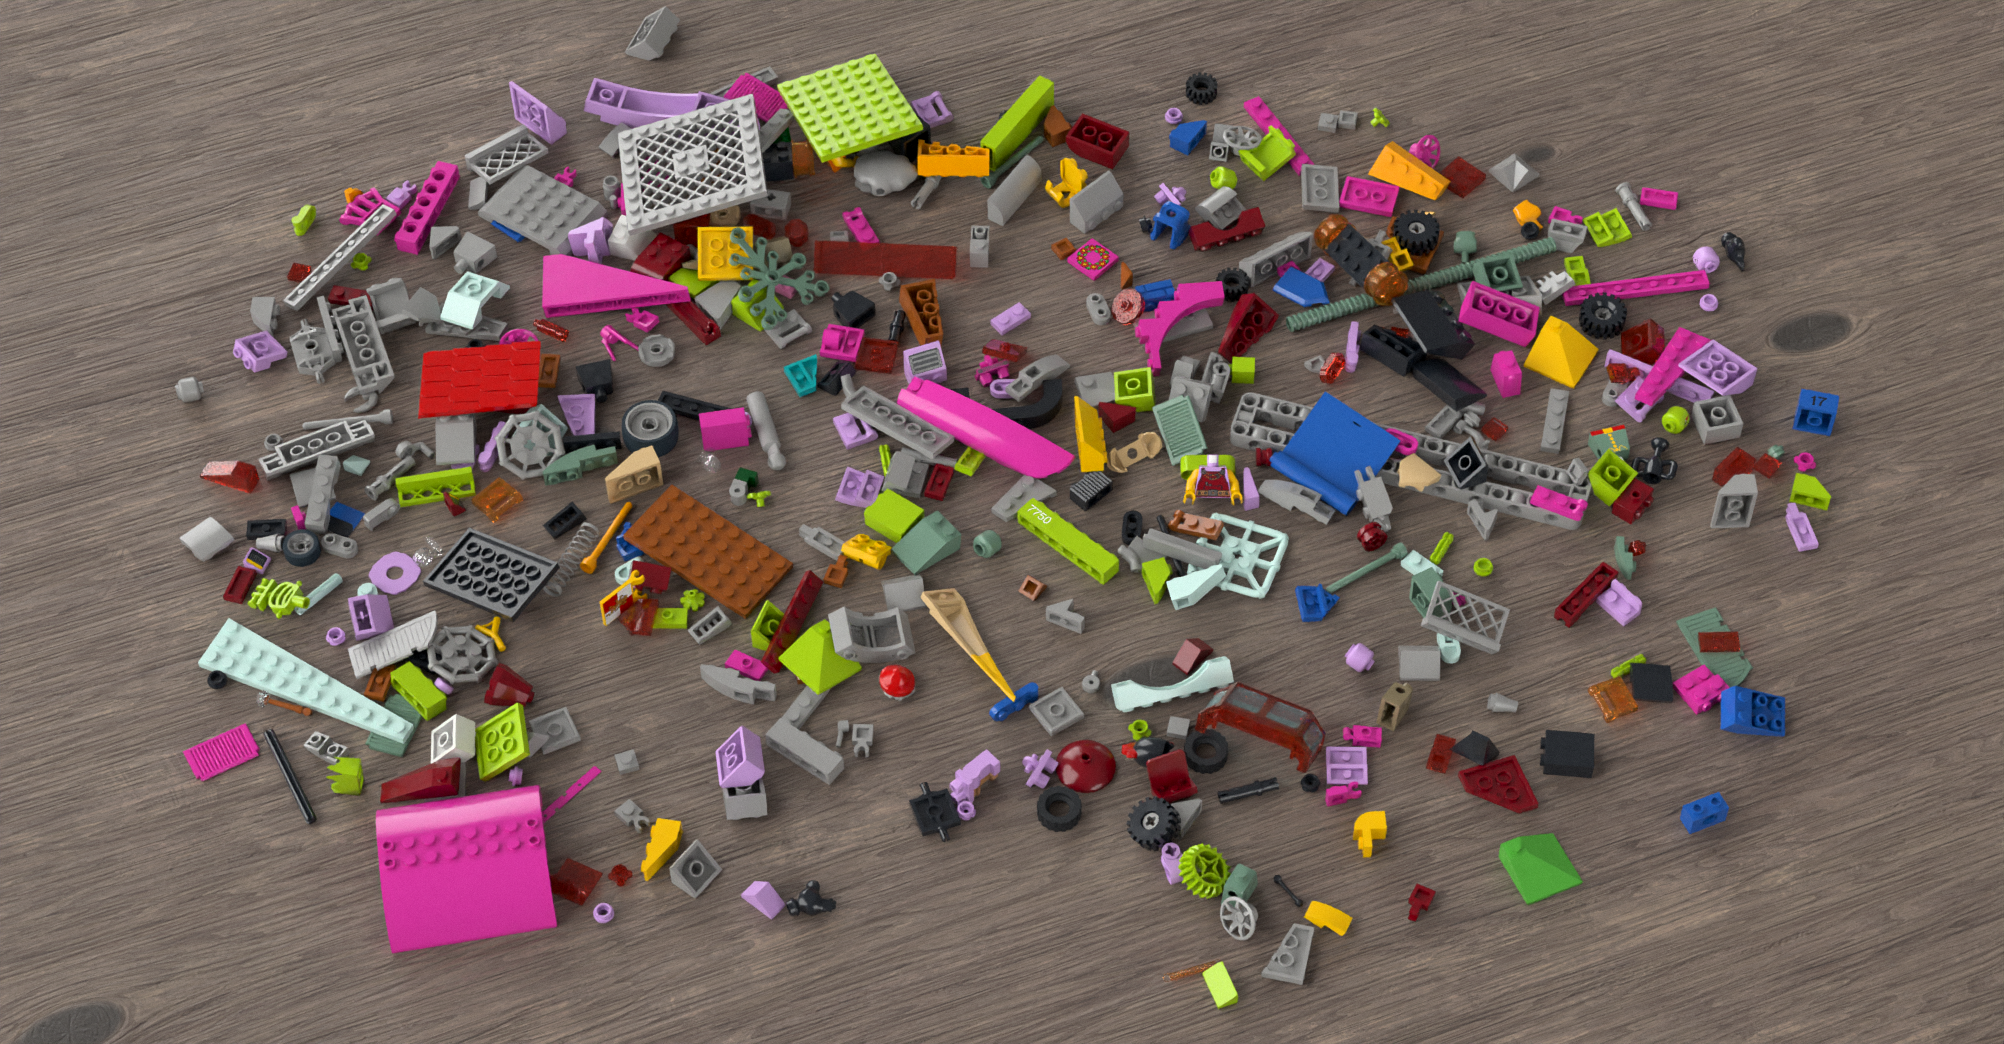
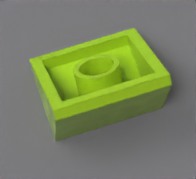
[751,600,784,651]

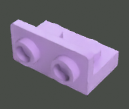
[1596,579,1642,627]

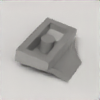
[1548,219,1587,254]

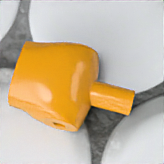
[1513,200,1543,231]

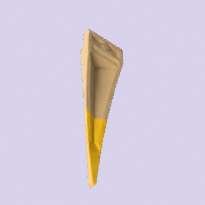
[921,588,1016,702]

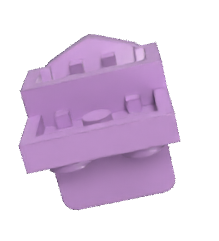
[568,217,613,264]

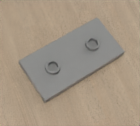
[1131,308,1213,348]

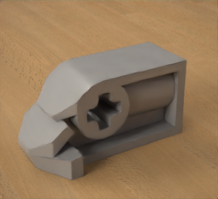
[1201,352,1230,404]

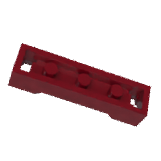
[665,301,721,345]
[1554,562,1619,628]

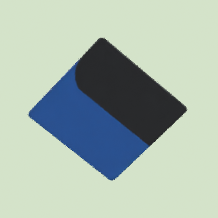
[328,502,365,538]

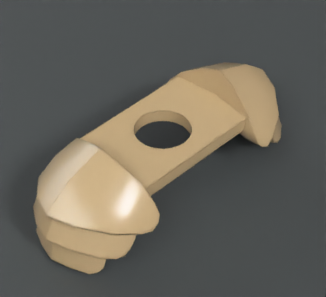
[1107,432,1162,473]

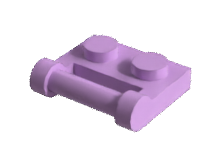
[911,91,954,128]
[1615,376,1664,422]
[833,413,878,450]

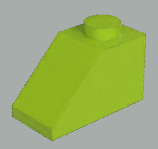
[1789,473,1831,511]
[1142,557,1173,604]

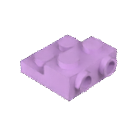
[233,330,287,373]

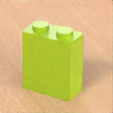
[864,488,924,543]

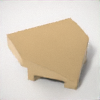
[1397,453,1442,492]

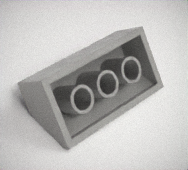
[1239,232,1313,288]

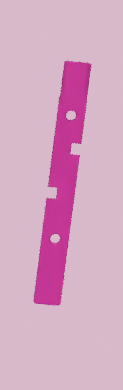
[542,766,601,823]

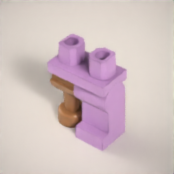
[950,749,1000,805]

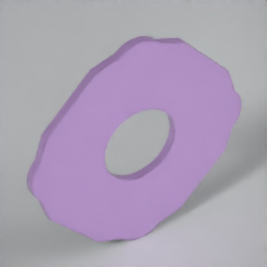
[369,552,421,595]

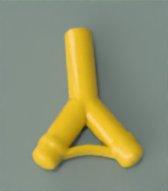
[475,616,506,652]

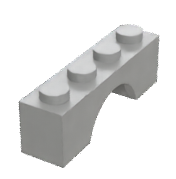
[305,454,341,535]

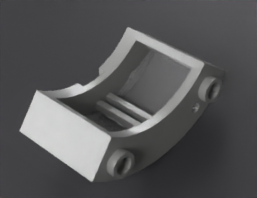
[828,606,916,663]

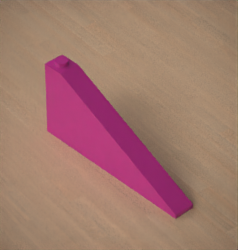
[542,254,691,318]

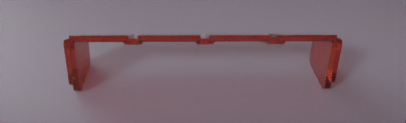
[814,240,958,279]

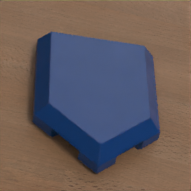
[1273,266,1329,307]

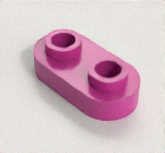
[1385,428,1418,455]

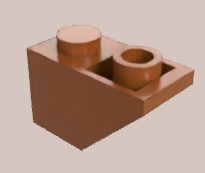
[1044,105,1072,148]

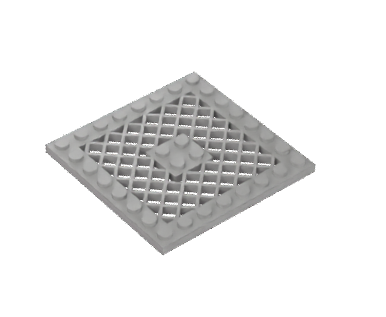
[618,94,768,236]

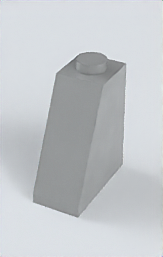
[695,280,742,329]

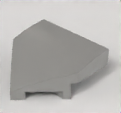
[402,287,442,326]

